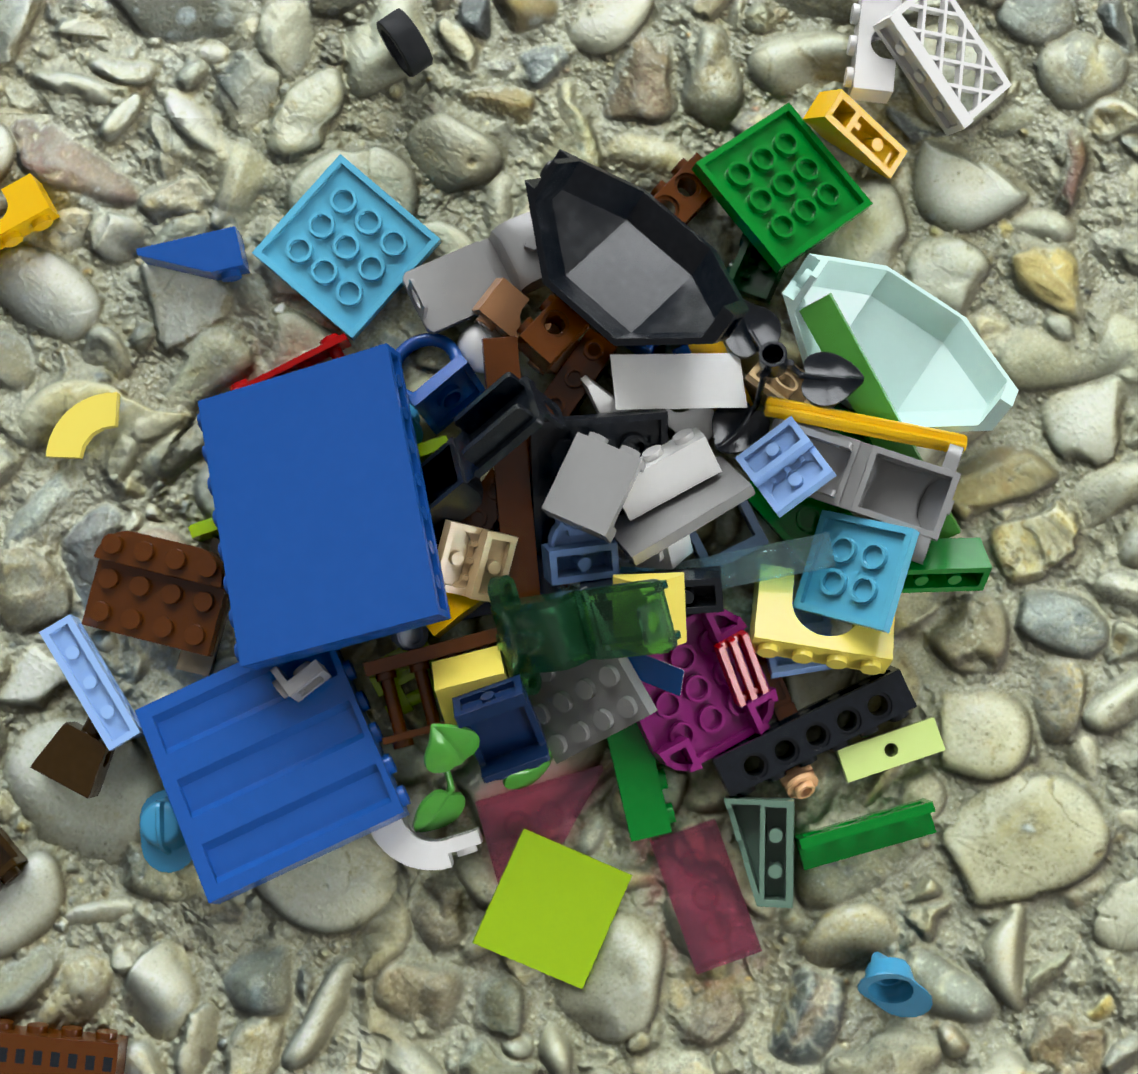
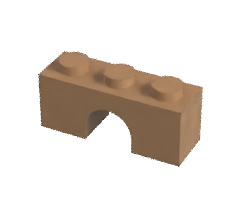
[472,277,580,375]

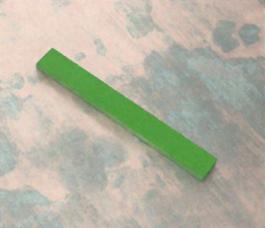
[799,293,961,538]

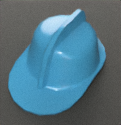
[139,790,191,873]
[857,952,933,1017]

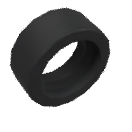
[376,8,433,77]

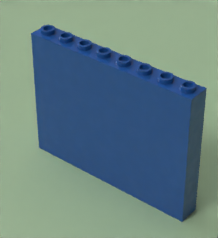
[197,343,451,670]

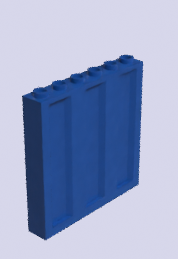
[135,647,411,904]

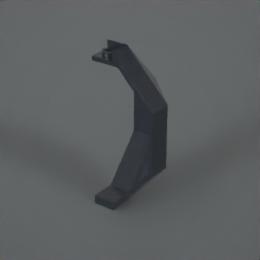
[525,149,749,346]

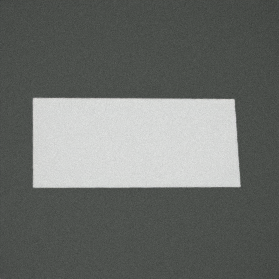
[610,353,747,410]

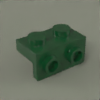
[727,233,786,304]

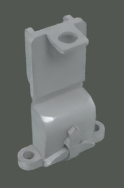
[402,211,546,334]
[770,418,964,565]

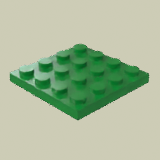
[691,103,873,274]

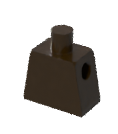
[30,716,115,799]

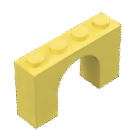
[749,564,895,675]

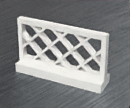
[873,0,1012,136]

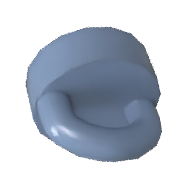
[391,626,429,651]

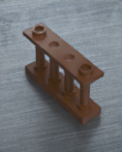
[363,627,503,750]

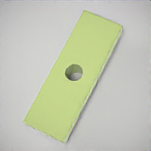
[836,717,945,783]

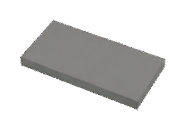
[613,455,755,566]

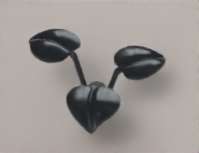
[712,299,864,454]

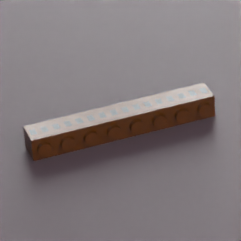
[0,1019,128,1074]

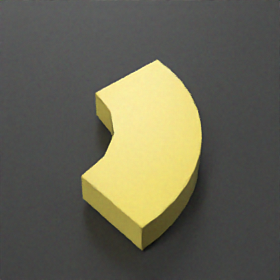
[46,392,120,459]

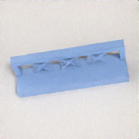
[39,614,144,751]

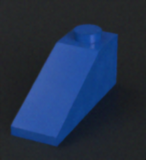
[136,226,250,282]

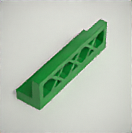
[794,798,936,870]

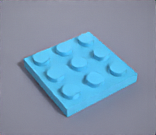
[793,510,920,633]

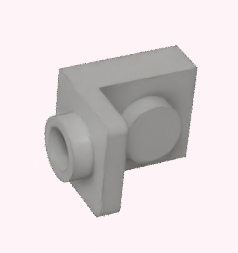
[270,659,332,702]

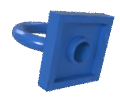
[396,333,486,435]

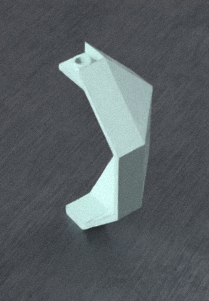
[782,253,1019,432]

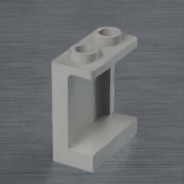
[541,432,646,543]

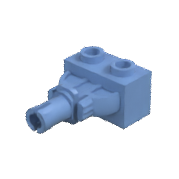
[541,519,620,586]

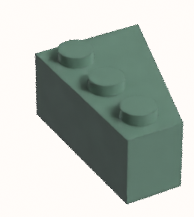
[723,796,795,908]

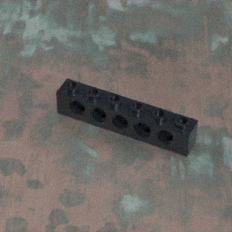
[711,666,917,797]

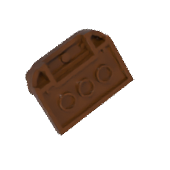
[81,531,229,657]

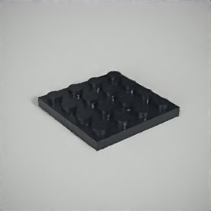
[529,409,668,555]

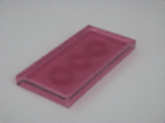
[650,818,762,974]

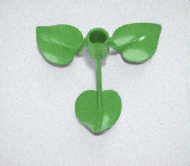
[413,724,553,833]

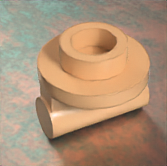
[779,764,819,799]

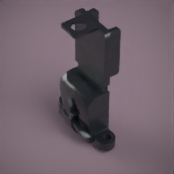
[421,372,566,544]

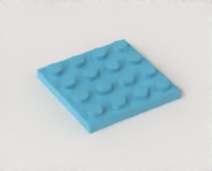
[252,154,441,341]

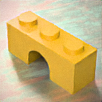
[0,173,60,250]

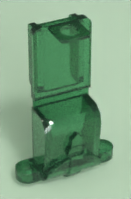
[488,575,681,696]

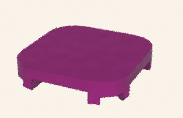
[632,609,779,772]

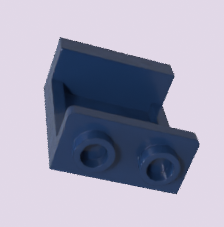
[452,674,551,783]

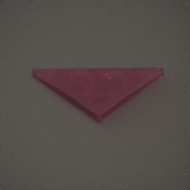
[475,764,603,883]

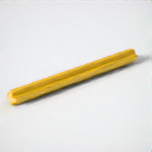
[764,396,968,453]

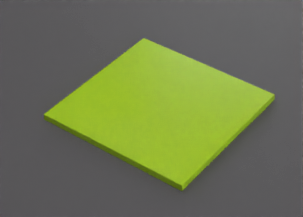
[472,828,632,989]

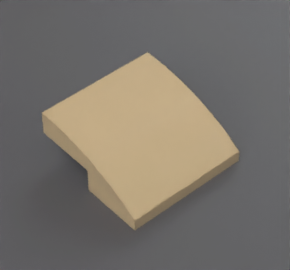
[438,519,518,605]

